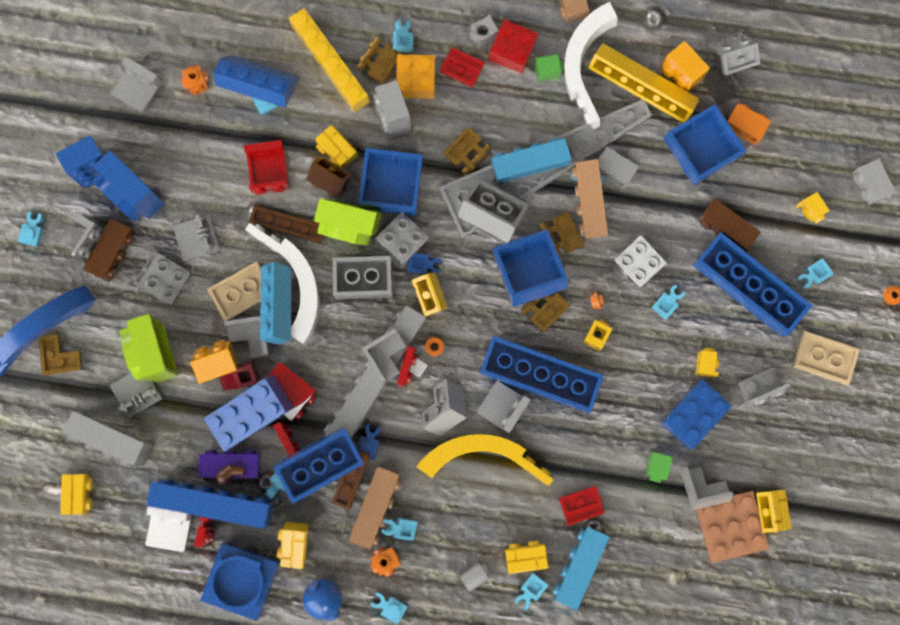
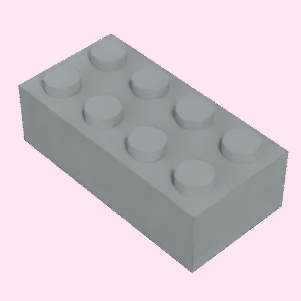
[62,411,154,468]

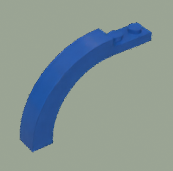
[0,285,96,378]

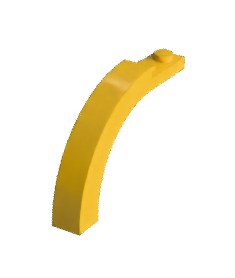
[416,434,554,486]

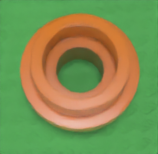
[883,286,900,305]
[590,291,605,310]
[425,337,444,356]

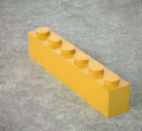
[289,8,369,113]
[588,43,700,123]

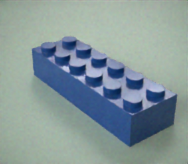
[692,232,813,338]
[480,336,604,414]
[146,479,275,529]

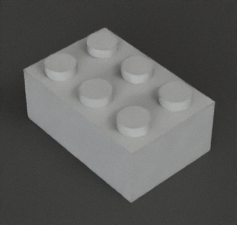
[373,80,411,140]
[457,178,529,243]
[332,256,393,299]

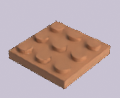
[696,491,769,563]

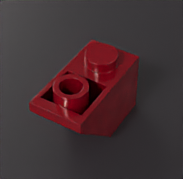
[219,360,260,390]

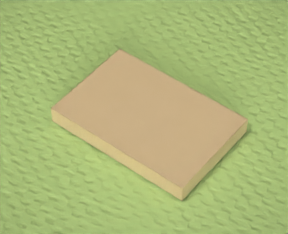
[207,261,261,321]
[792,331,860,386]

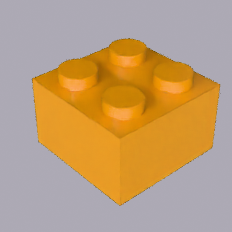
[661,41,710,92]
[397,55,435,99]
[190,340,238,384]

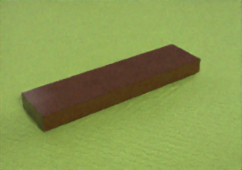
[248,205,324,244]

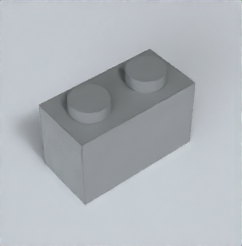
[599,147,639,190]
[853,159,896,205]

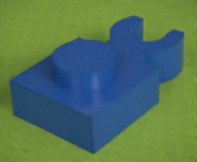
[407,253,441,275]
[357,424,380,460]

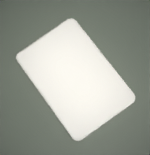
[401,358,427,377]

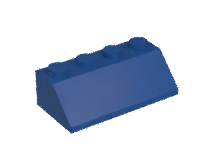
[213,55,300,108]

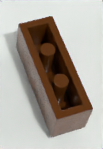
[697,198,761,252]
[83,218,136,282]

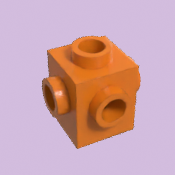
[181,65,210,96]
[369,546,402,577]

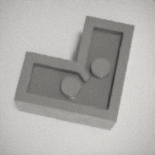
[224,316,271,359]
[362,328,407,384]
[422,378,467,436]
[681,466,734,510]

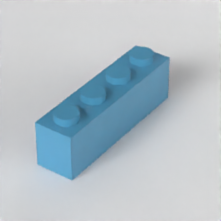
[491,138,571,184]
[260,262,291,345]
[552,526,609,610]

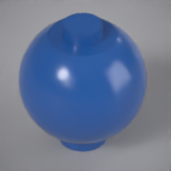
[303,579,343,621]

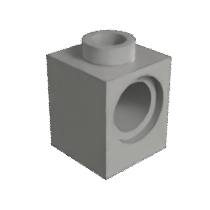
[469,15,499,48]

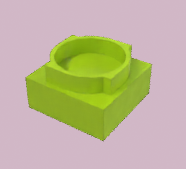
[314,198,383,246]
[119,314,179,383]

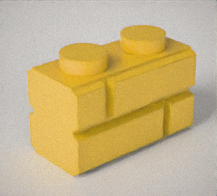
[315,125,358,170]
[412,272,449,316]
[61,474,93,515]
[756,489,792,533]
[277,522,309,569]
[505,540,548,574]

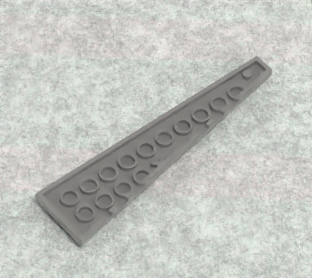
[439,99,652,239]

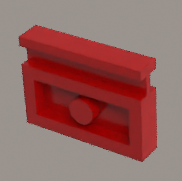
[440,47,485,88]
[397,346,418,387]
[273,422,301,456]
[558,486,605,526]
[194,517,215,548]

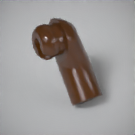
[216,465,245,485]

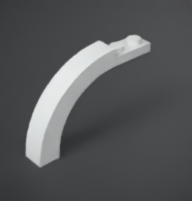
[565,2,617,129]
[245,223,320,346]

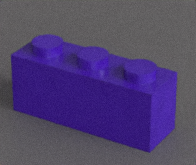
[198,450,261,478]

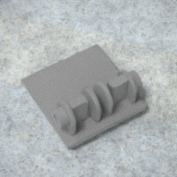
[173,214,220,262]
[110,373,162,419]

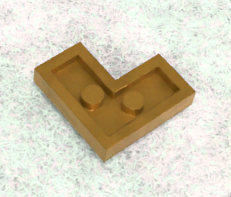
[38,334,83,376]

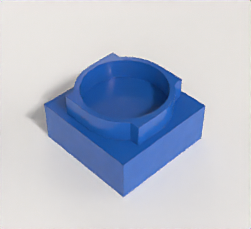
[663,104,747,186]
[358,148,423,216]
[92,151,165,222]
[493,229,568,307]
[200,542,280,621]

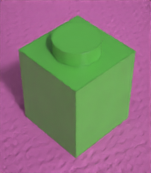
[534,54,564,82]
[645,452,673,483]

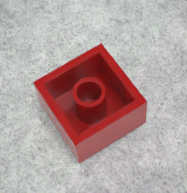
[489,19,539,74]

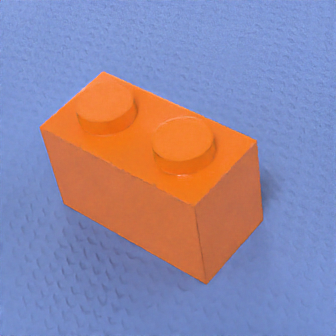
[727,103,771,145]

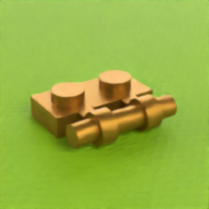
[356,37,403,85]
[443,126,492,176]
[539,212,584,257]
[520,292,571,333]

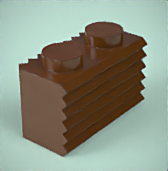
[306,156,352,199]

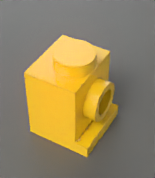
[796,192,830,224]
[583,319,612,351]
[695,348,719,378]

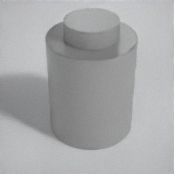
[459,562,491,592]

